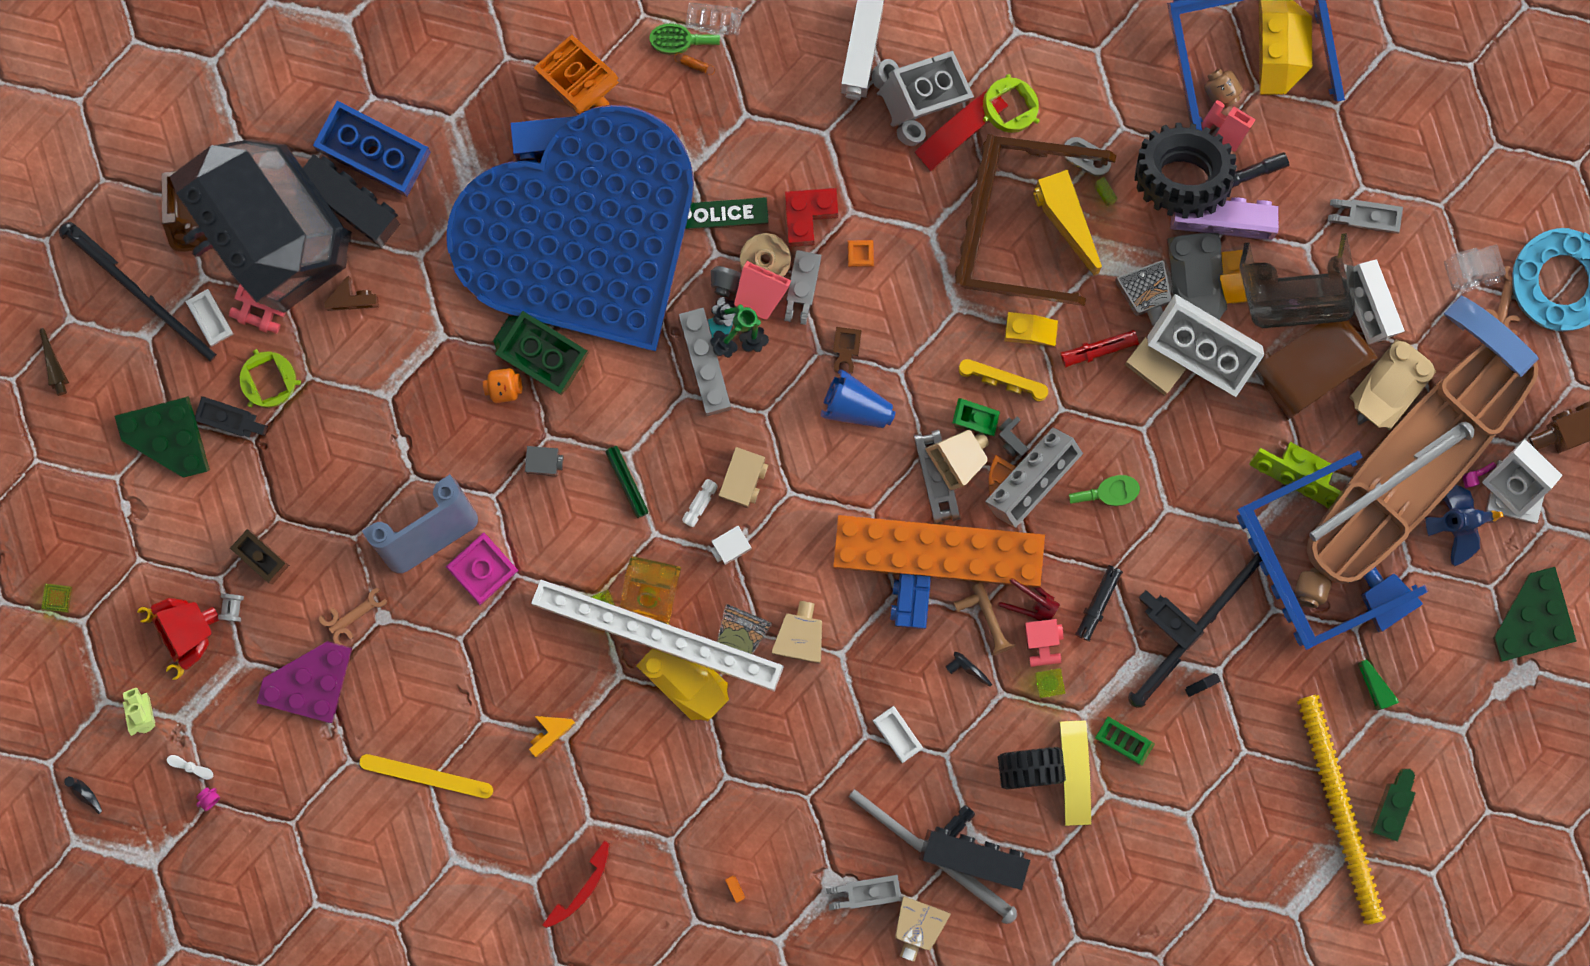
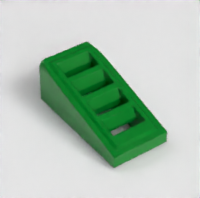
[1358,659,1399,710]
[1095,716,1155,766]

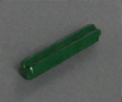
[605,446,649,518]

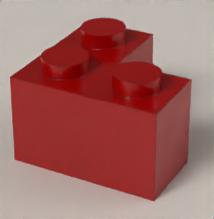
[785,188,838,247]

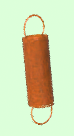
[674,53,715,75]

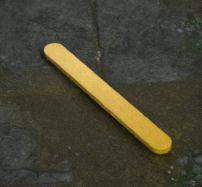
[359,754,493,798]

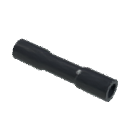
[1232,152,1290,188]

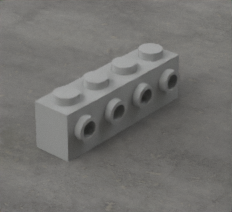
[985,428,1083,528]

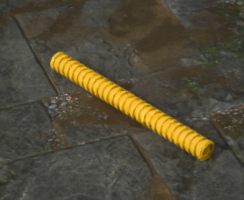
[1297,695,1386,925]

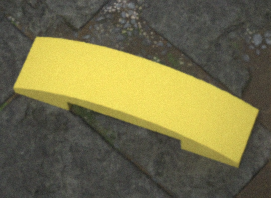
[1060,721,1091,826]

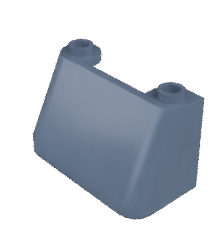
[362,475,478,573]

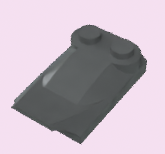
[1167,233,1227,320]

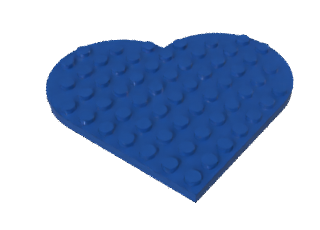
[447,105,694,351]

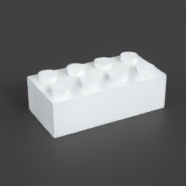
[1147,294,1264,397]

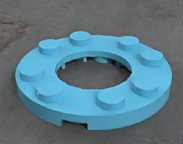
[1512,228,1590,331]

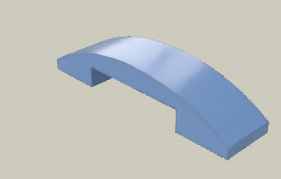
[1444,295,1539,377]

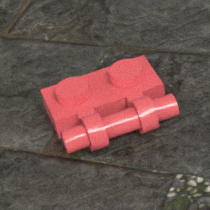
[229,284,285,334]

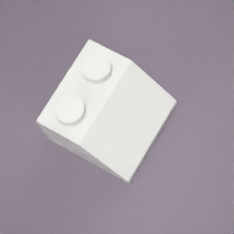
[1482,439,1562,518]

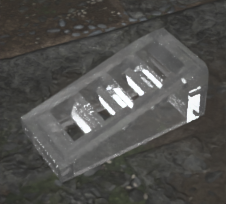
[685,2,742,35]

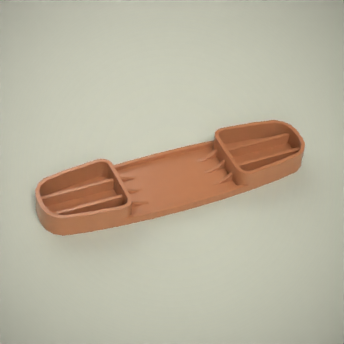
[1307,344,1539,584]

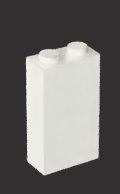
[841,0,884,100]

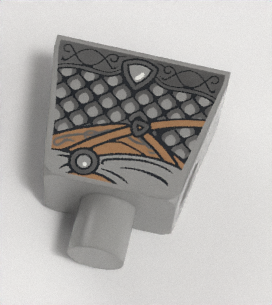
[1115,260,1171,326]

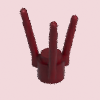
[998,578,1060,621]

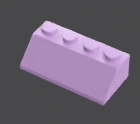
[1170,197,1278,240]

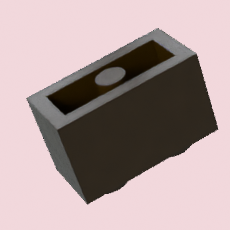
[230,529,290,585]

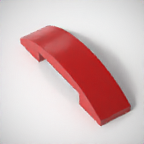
[914,90,1009,172]
[542,840,610,928]

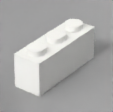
[1340,260,1405,345]

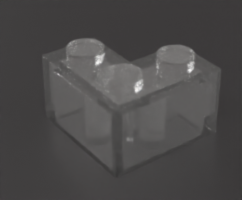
[1444,245,1506,293]

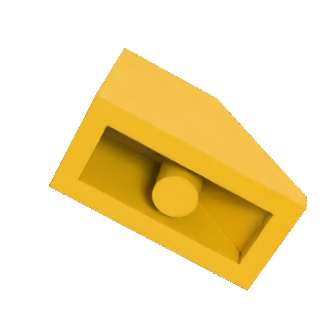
[1004,312,1058,347]

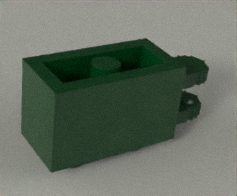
[1369,768,1416,842]

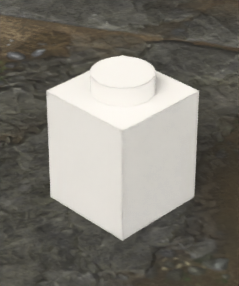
[710,526,752,565]

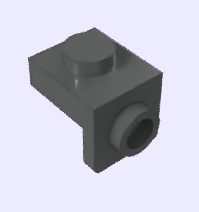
[998,417,1028,458]

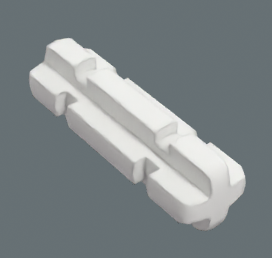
[682,479,718,527]

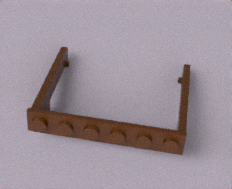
[955,134,1117,306]

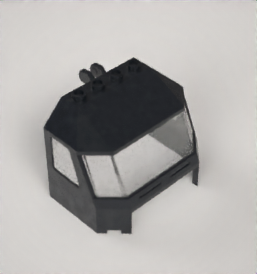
[170,139,352,313]

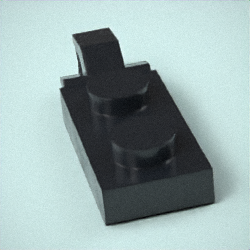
[195,396,268,438]
[1139,590,1204,652]

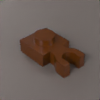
[833,327,862,374]

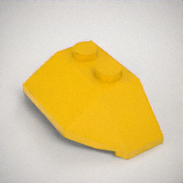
[1259,0,1312,95]

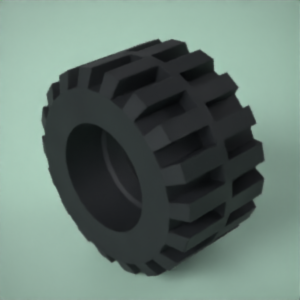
[997,747,1066,790]

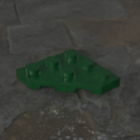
[114,396,210,478]
[1493,567,1577,662]

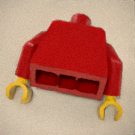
[137,598,219,680]

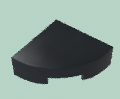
[1185,673,1221,697]

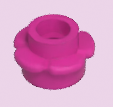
[196,787,220,811]

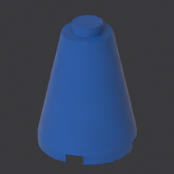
[821,369,896,428]

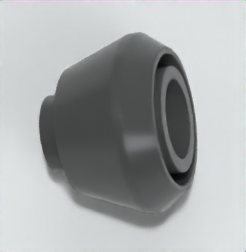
[710,266,741,297]

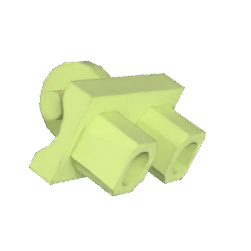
[123,688,155,736]

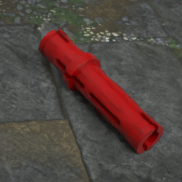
[1060,329,1139,368]

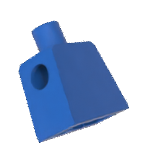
[1361,567,1423,632]

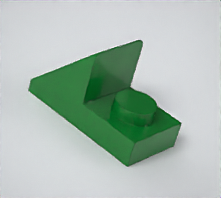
[952,398,1000,436]

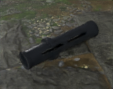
[1075,565,1123,642]

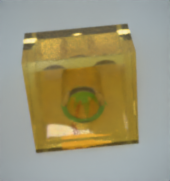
[620,556,681,625]

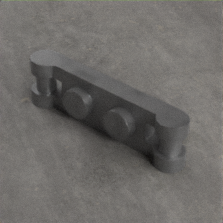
[914,430,960,525]

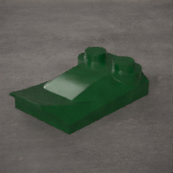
[493,311,589,395]

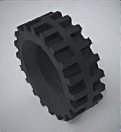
[1134,123,1237,219]

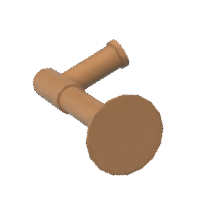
[954,583,1016,655]

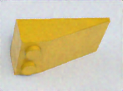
[1033,170,1102,275]

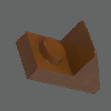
[324,276,379,311]

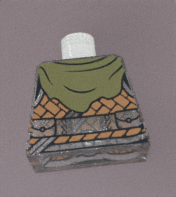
[717,604,772,655]

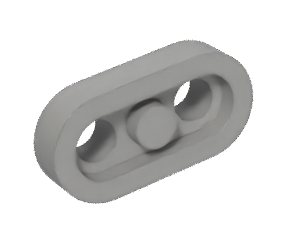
[1064,137,1111,177]

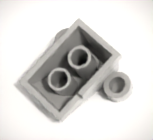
[871,51,974,146]

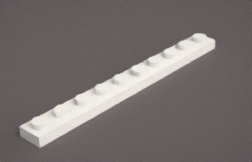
[531,580,784,692]

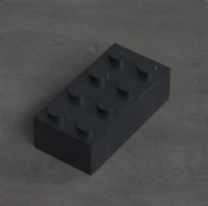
[295,154,400,248]

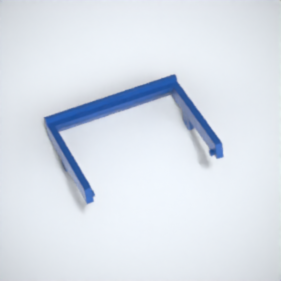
[1167,0,1345,131]
[1236,451,1428,650]

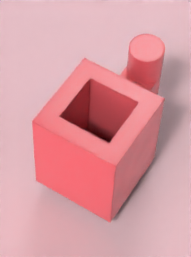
[1201,100,1256,152]
[1024,619,1064,667]

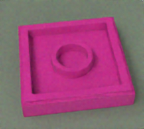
[446,532,519,605]

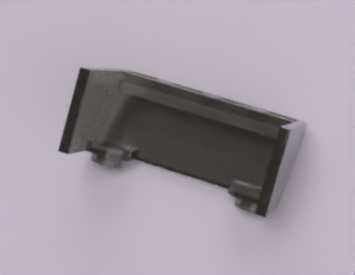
[1239,233,1355,328]

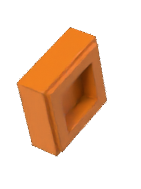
[848,240,874,267]
[725,875,745,903]

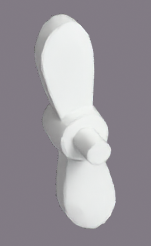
[167,755,214,780]

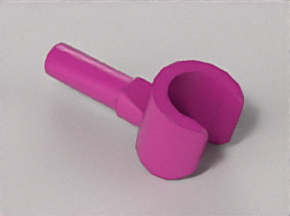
[1463,462,1496,488]

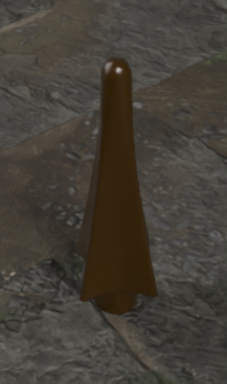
[39,328,69,396]

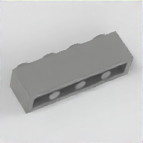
[679,307,732,416]

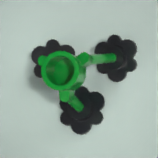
[710,297,769,358]

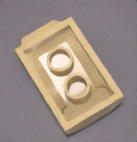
[1349,339,1436,430]

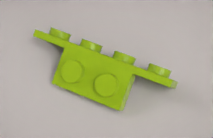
[1249,442,1349,509]

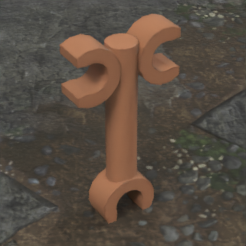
[1485,266,1520,335]
[319,588,388,645]

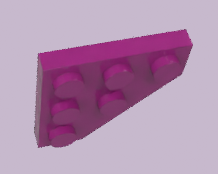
[257,641,352,723]

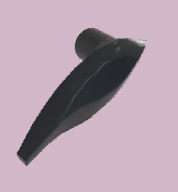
[946,652,993,687]
[64,776,102,815]

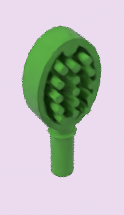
[650,23,720,55]
[1068,475,1140,506]

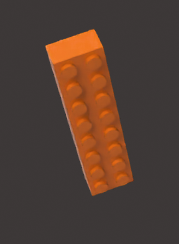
[833,515,1045,588]

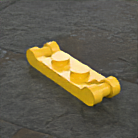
[958,359,1048,402]

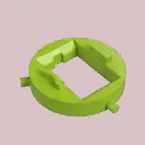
[983,74,1040,133]
[240,349,301,408]

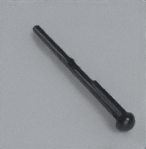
[59,222,217,362]
[1128,552,1263,708]

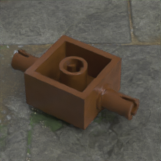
[1528,401,1590,454]

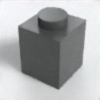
[525,446,564,476]

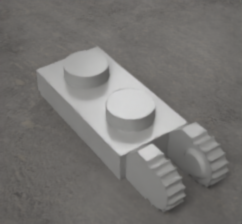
[1328,199,1403,234]
[785,250,822,325]
[826,875,902,910]

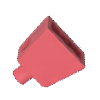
[734,261,791,320]

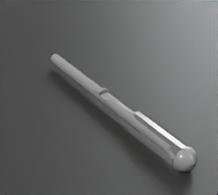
[1309,422,1475,542]
[849,789,1017,924]

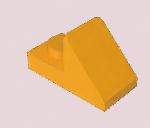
[1220,249,1252,304]
[529,716,577,758]

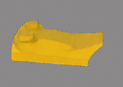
[636,648,729,722]

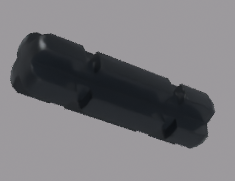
[944,805,975,837]

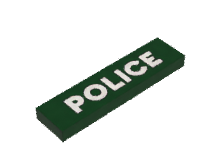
[685,197,769,230]

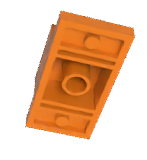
[533,34,619,114]

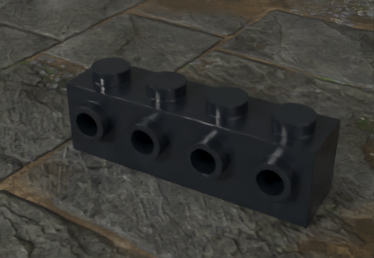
[919,826,1031,890]

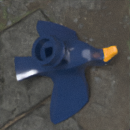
[1425,485,1503,567]

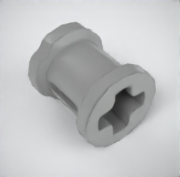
[218,593,244,622]

